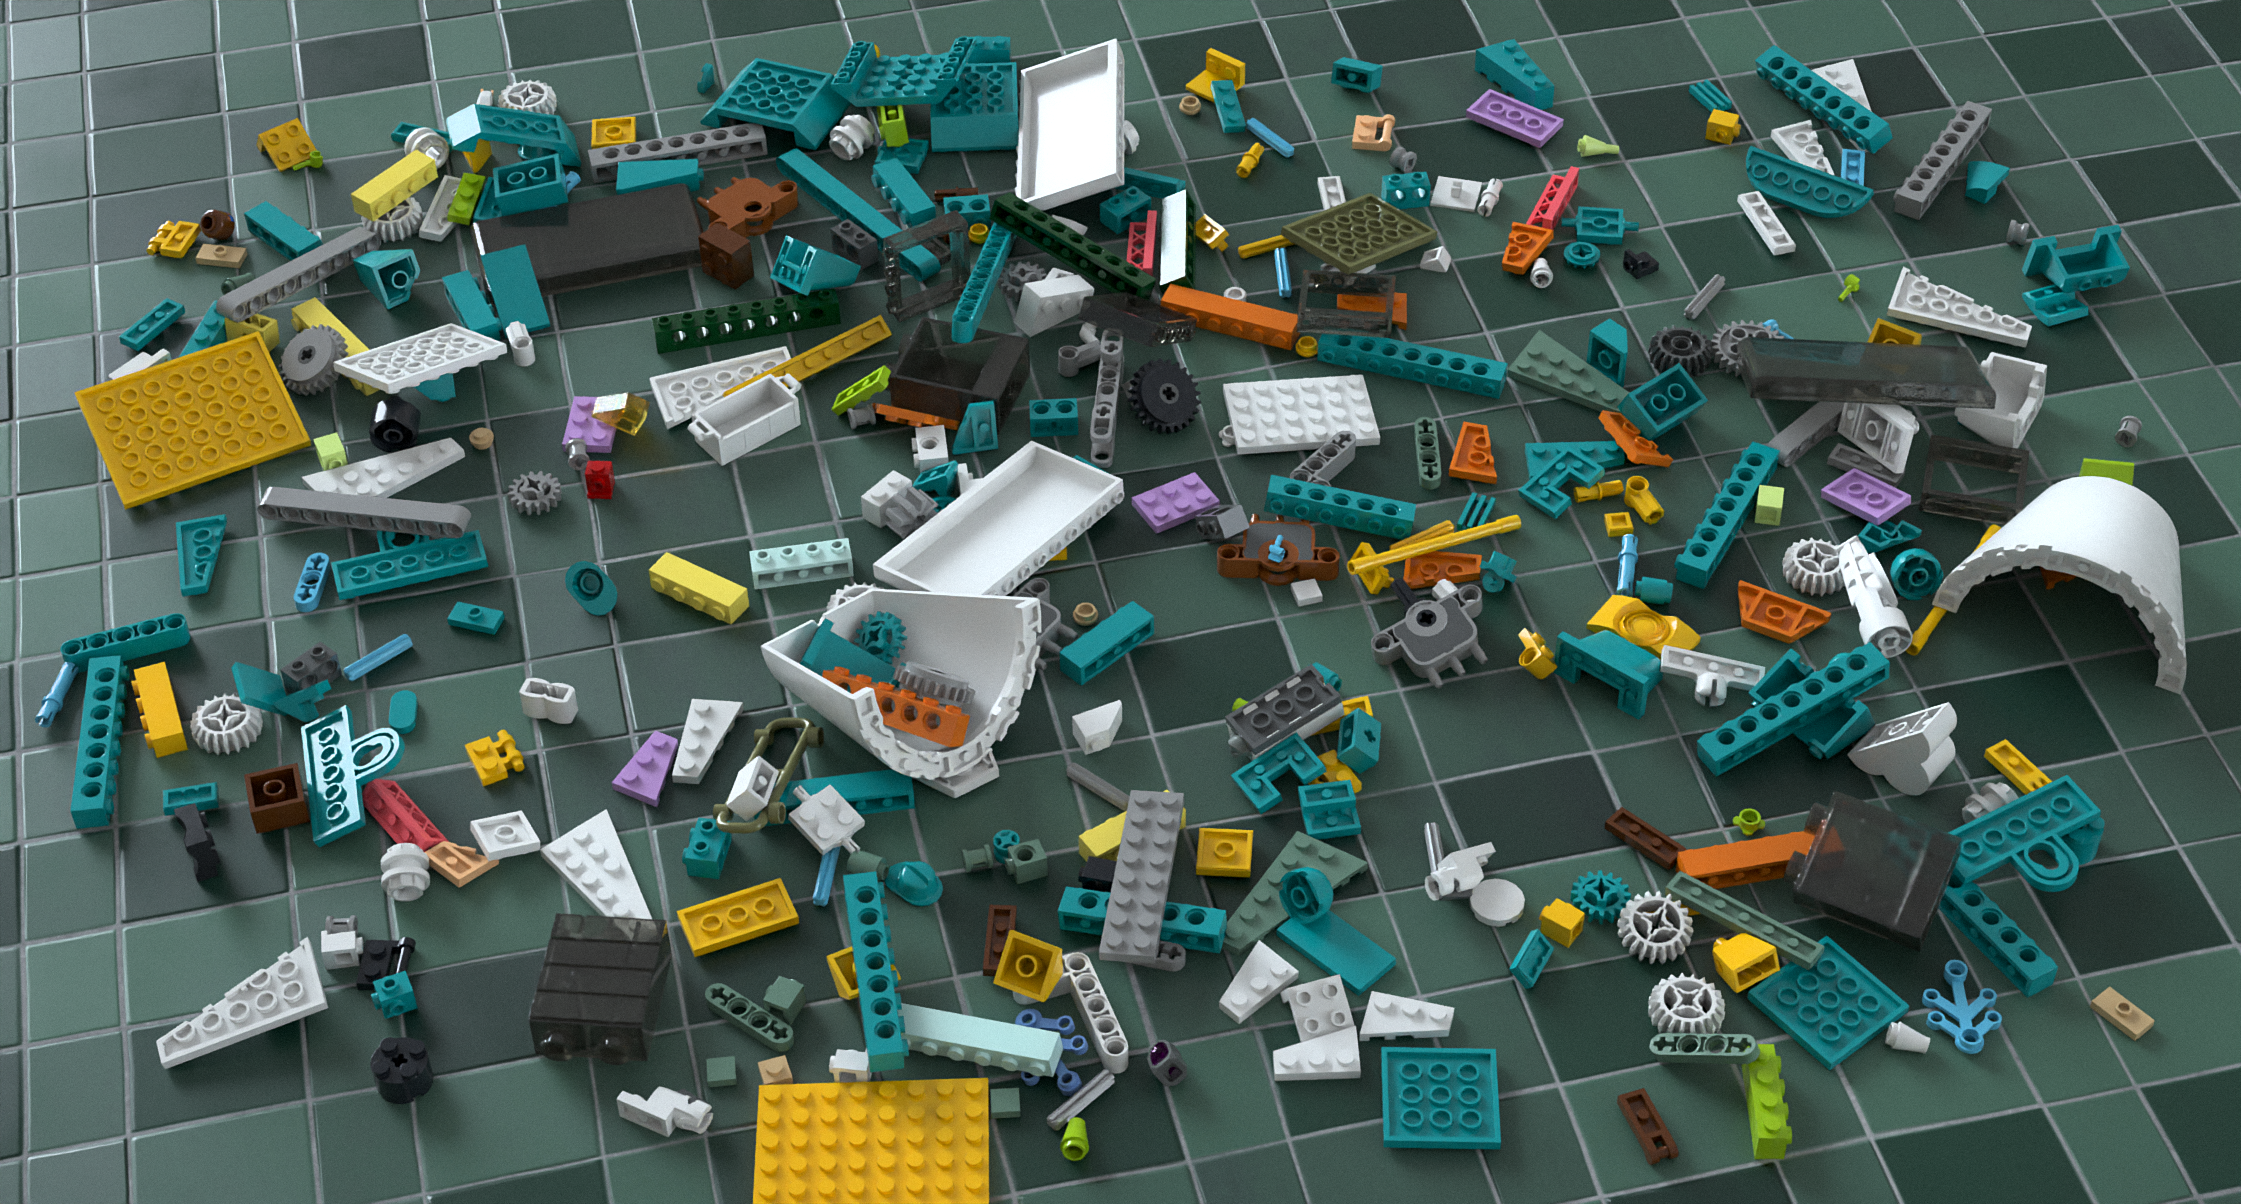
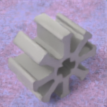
[885,487,938,539]

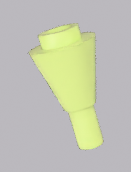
[1577,135,1619,157]

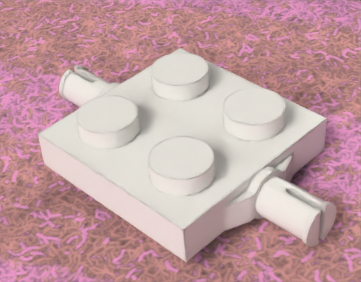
[788,785,865,855]

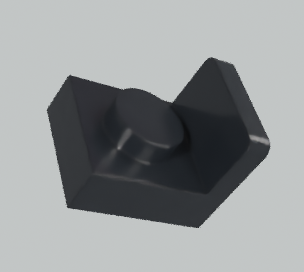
[1623,249,1659,280]

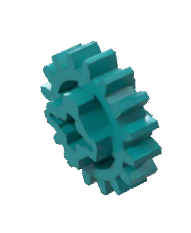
[854,611,907,665]
[1570,870,1631,924]

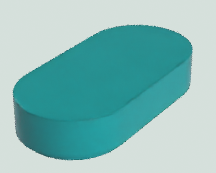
[389,690,418,734]

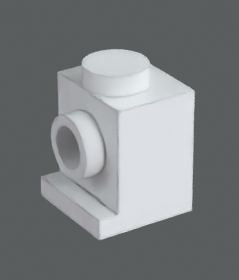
[321,931,364,970]
[829,1048,872,1083]

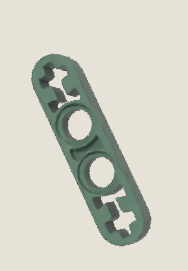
[1414,417,1442,490]
[705,983,794,1052]
[1649,1033,1760,1064]

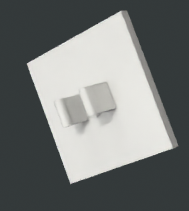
[1430,176,1482,212]

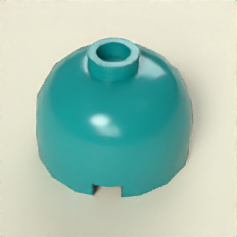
[1890,548,1943,600]
[1279,867,1333,924]

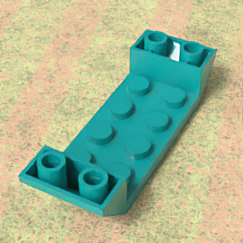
[446,104,582,167]

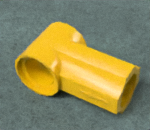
[1624,476,1664,525]

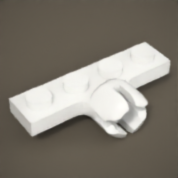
[1660,645,1765,707]

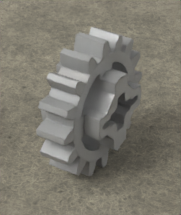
[998,261,1047,301]
[508,471,562,515]

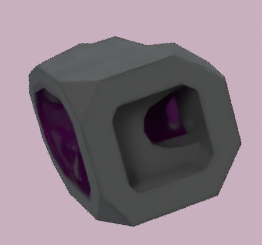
[1147,1039,1187,1086]

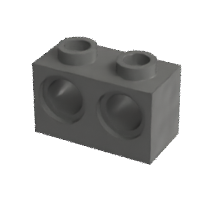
[831,219,879,271]
[1194,504,1250,539]
[280,642,342,694]

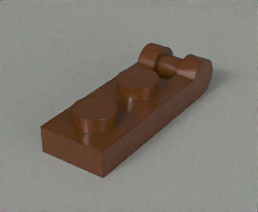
[1617,1088,1679,1165]

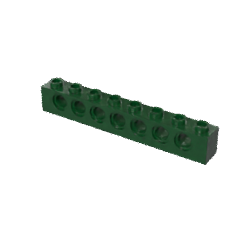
[989,192,1157,306]
[652,288,841,354]

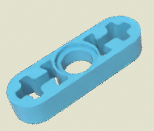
[294,553,331,612]

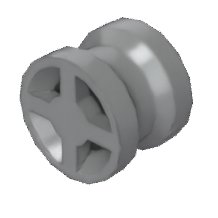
[1390,146,1417,173]
[2006,220,2030,246]

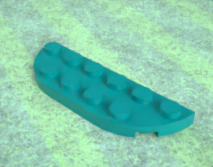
[1746,146,1874,218]

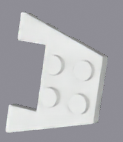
[912,747,999,798]

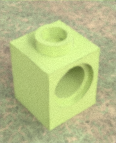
[313,432,348,471]
[1754,485,1784,526]

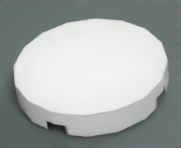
[1469,878,1525,927]

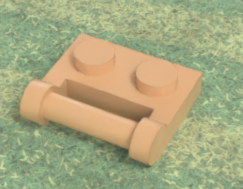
[1352,114,1395,151]

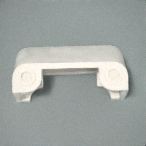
[1955,352,2047,455]

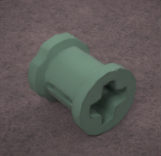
[961,844,993,873]

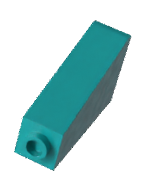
[616,159,704,207]

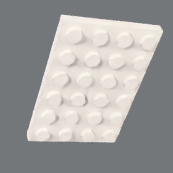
[333,323,507,394]
[1223,375,1380,454]

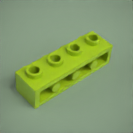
[877,105,909,147]
[1741,1044,1792,1159]

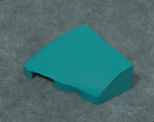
[1965,161,2010,204]
[1858,520,1922,553]

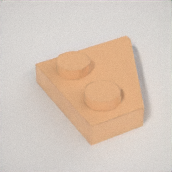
[424,841,499,888]

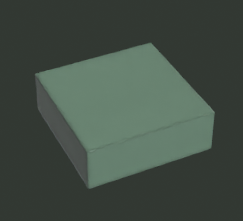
[706,1056,737,1088]
[990,1088,1020,1119]

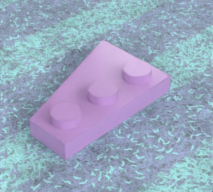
[612,730,678,807]

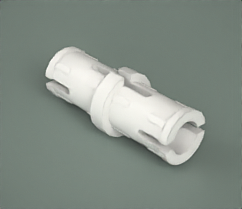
[1477,179,1503,217]

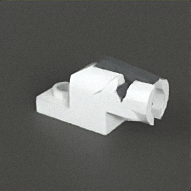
[1425,842,1496,901]
[616,1086,713,1137]

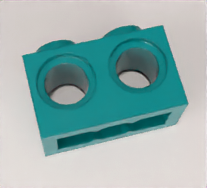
[1381,172,1431,209]
[943,194,991,231]
[1029,398,1078,437]

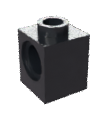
[1078,856,1117,893]

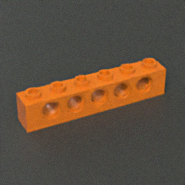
[822,666,970,747]

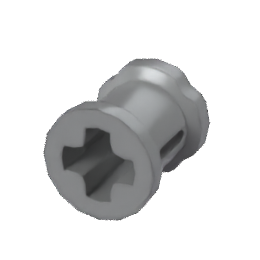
[847,404,876,429]
[2115,416,2142,447]
[565,438,590,470]
[325,915,358,937]

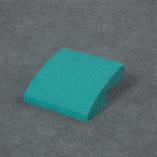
[2022,284,2088,326]
[1298,780,1361,840]

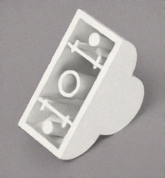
[1847,702,1957,795]

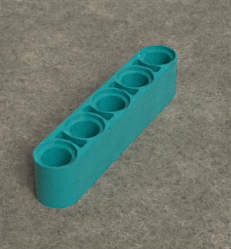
[60,613,191,673]

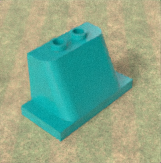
[2022,225,2130,292]
[770,235,861,296]
[1553,630,1664,720]

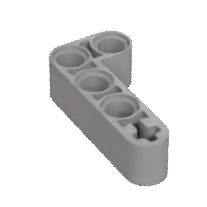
[1290,431,1356,487]

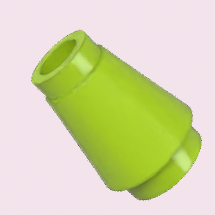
[1060,1117,1089,1161]

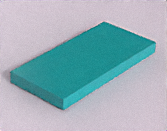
[480,244,550,338]
[1277,910,1396,996]

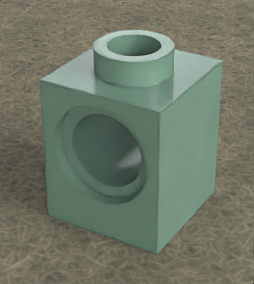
[1005,839,1048,884]

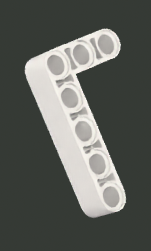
[1013,952,1129,1074]

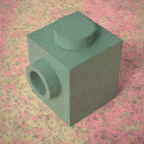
[763,976,806,1026]

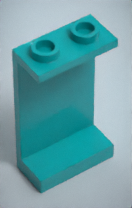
[799,618,906,693]

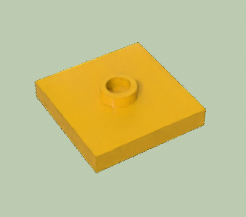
[591,117,636,149]
[1196,828,1253,878]

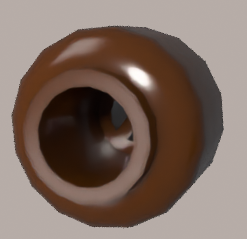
[200,209,235,240]

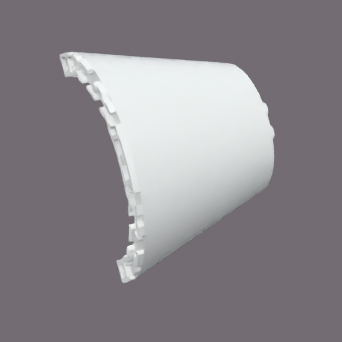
[1932,476,2187,695]
[761,589,1041,780]

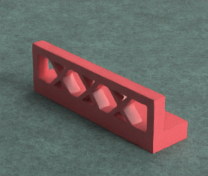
[1526,166,1580,231]
[1126,210,1157,277]
[362,779,449,852]

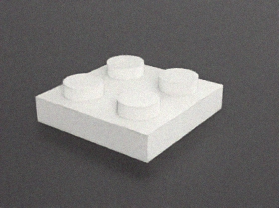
[470,810,540,861]

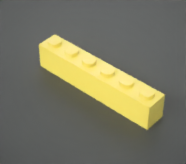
[291,297,381,396]

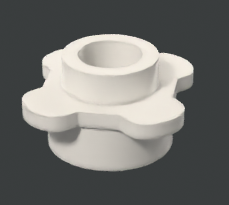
[1219,425,1235,447]

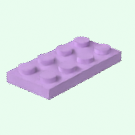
[1466,89,1564,148]

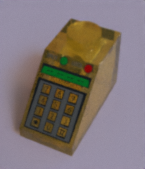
[591,393,650,436]

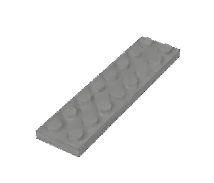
[1099,790,1185,964]

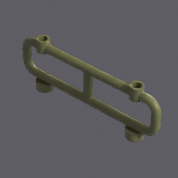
[713,717,824,834]

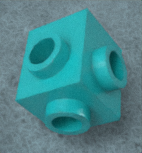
[371,971,417,1019]

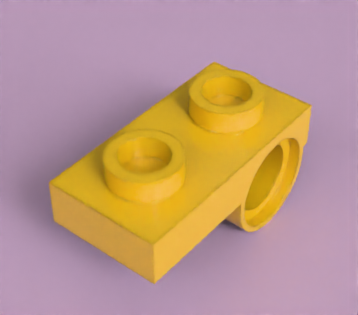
[1518,628,1557,679]

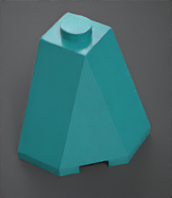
[353,249,421,309]

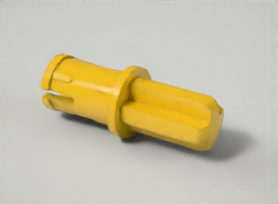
[1236,143,1264,178]
[1573,480,1623,503]

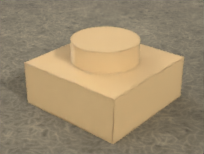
[758,1055,793,1085]

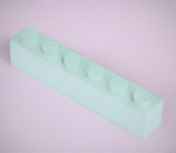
[897,1003,1063,1077]

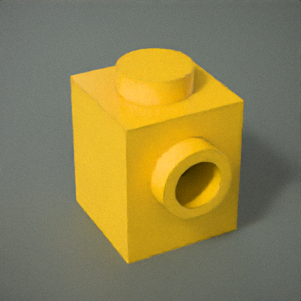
[1705,109,1741,145]
[1539,898,1585,948]

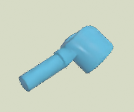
[1763,319,1794,343]
[1268,535,1285,563]

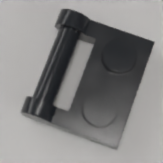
[356,937,416,990]

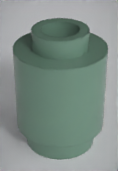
[847,851,889,882]

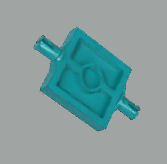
[1561,206,1639,245]

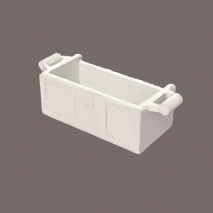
[688,374,802,466]

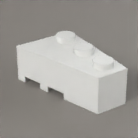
[1014,275,1094,337]

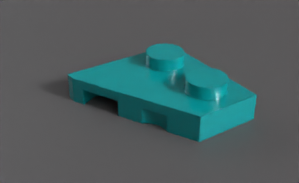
[951,401,999,455]

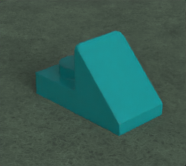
[912,460,958,497]
[273,680,332,722]

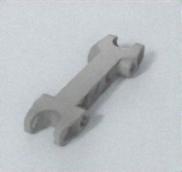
[1090,328,1124,468]

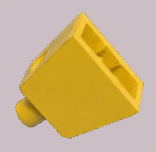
[1712,933,1780,993]

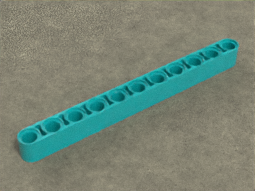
[776,148,941,282]
[952,222,1017,343]

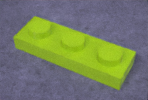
[447,173,486,225]
[831,365,891,416]

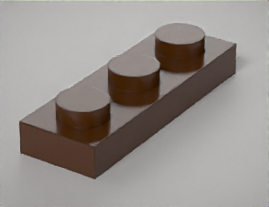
[1604,807,1686,870]
[983,905,1017,976]

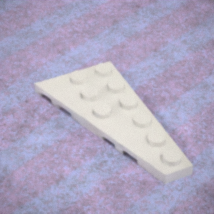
[1887,267,2032,348]

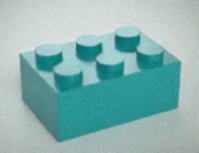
[493,154,568,217]
[1617,363,1708,441]

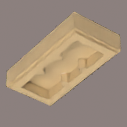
[196,244,248,268]
[2090,987,2155,1041]

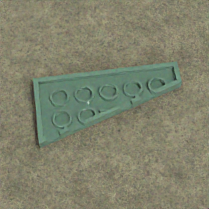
[1507,330,1630,416]
[1222,831,1368,956]

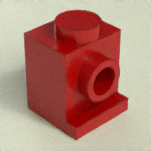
[585,461,615,499]

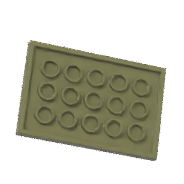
[1281,193,1437,275]

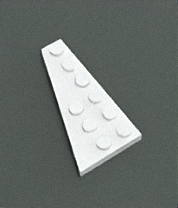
[1812,59,1881,153]
[650,346,791,429]
[301,438,465,498]
[540,809,658,950]
[156,937,328,1069]

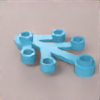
[1922,960,2002,1054]

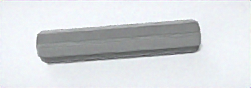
[1684,274,1725,320]
[1066,762,1130,811]
[1424,822,1444,873]
[1047,1069,1115,1131]

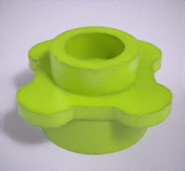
[1733,809,1765,836]

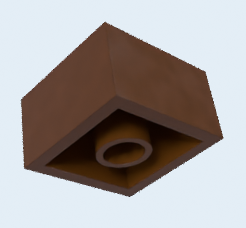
[698,223,754,290]
[244,763,310,834]

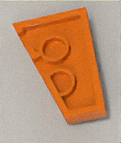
[1502,222,1554,275]
[1337,291,1407,330]
[1598,410,1673,467]
[1449,422,1497,484]
[1403,551,1482,589]

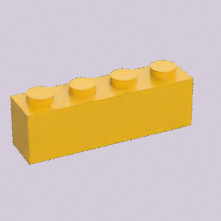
[131,662,188,758]

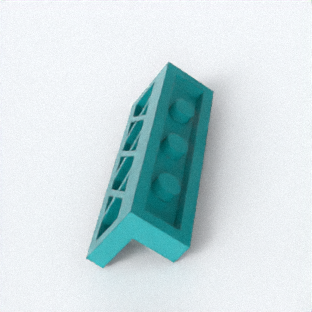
[1115,167,1185,199]

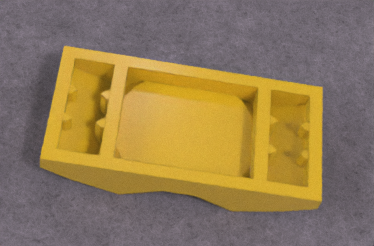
[1586,595,1701,660]

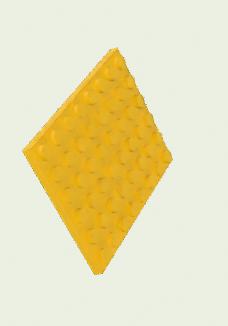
[74,331,311,510]
[753,1078,989,1204]

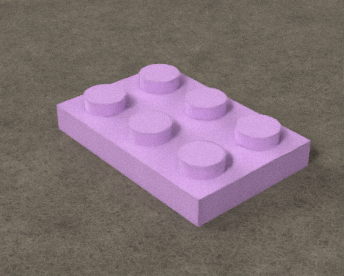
[562,396,622,453]
[1821,468,1911,526]
[1132,472,1220,534]

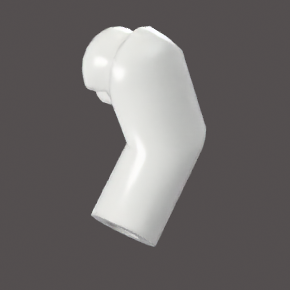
[1079,318,1100,344]

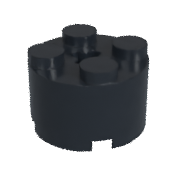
[369,396,421,453]
[370,1037,433,1104]

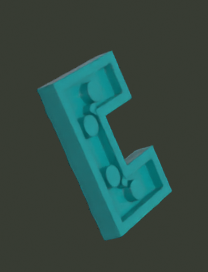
[1518,446,1605,519]
[1231,732,1327,814]

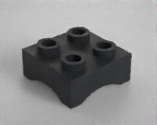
[174,803,220,882]

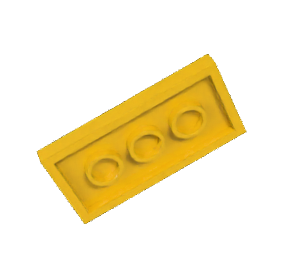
[677,878,799,957]

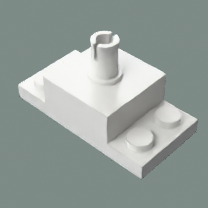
[1837,387,1919,474]

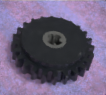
[1127,358,1201,435]

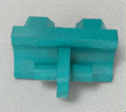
[1479,551,1517,593]

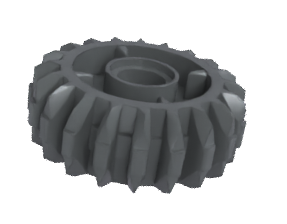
[1648,325,1713,377]

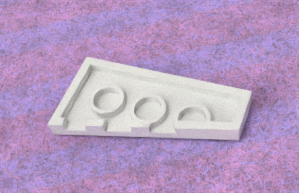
[672,699,744,784]

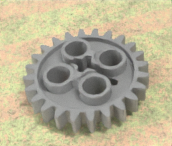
[1711,320,1788,379]

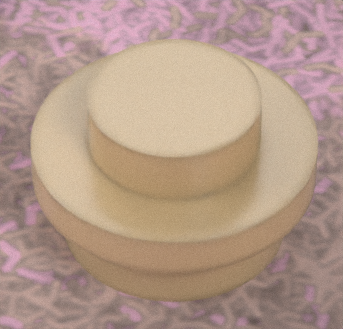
[1179,96,1201,115]
[469,428,494,450]
[1073,603,1098,626]

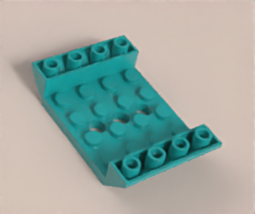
[831,36,977,107]
[700,58,851,150]
[930,62,1019,152]

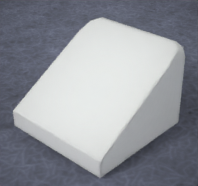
[1420,246,1451,272]

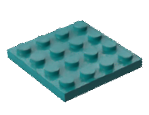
[1747,936,1910,1071]
[1381,1047,1501,1149]

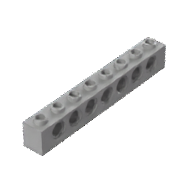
[1893,101,1992,220]
[588,123,768,183]

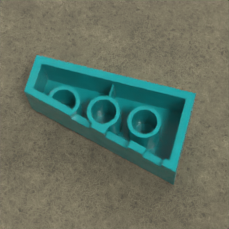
[1474,39,1554,110]

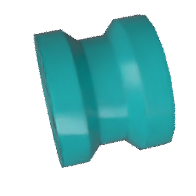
[993,830,1020,864]

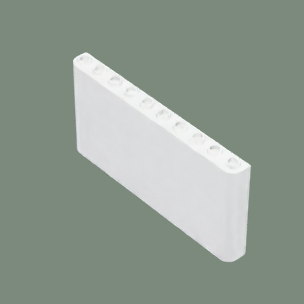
[1015,39,1125,211]
[873,441,1124,596]

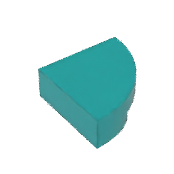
[697,63,715,94]

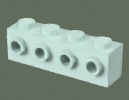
[749,538,854,590]

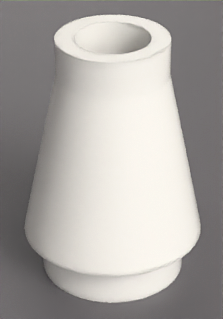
[1530,258,1553,288]
[1885,1022,1930,1054]

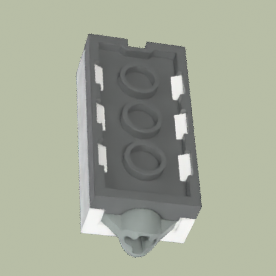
[1225,664,1345,761]

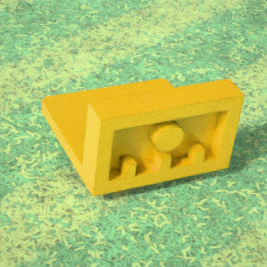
[1186,48,1245,103]
[256,118,317,172]

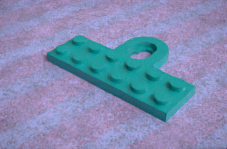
[331,530,488,600]
[301,705,405,847]
[1931,775,2101,892]

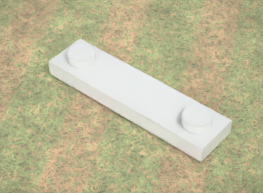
[1737,191,1796,256]

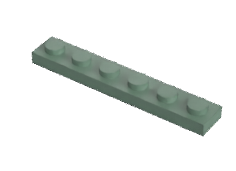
[1665,871,1825,970]

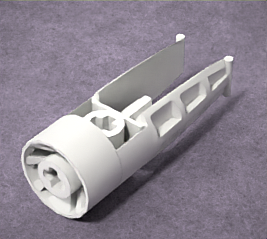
[1835,535,1913,658]

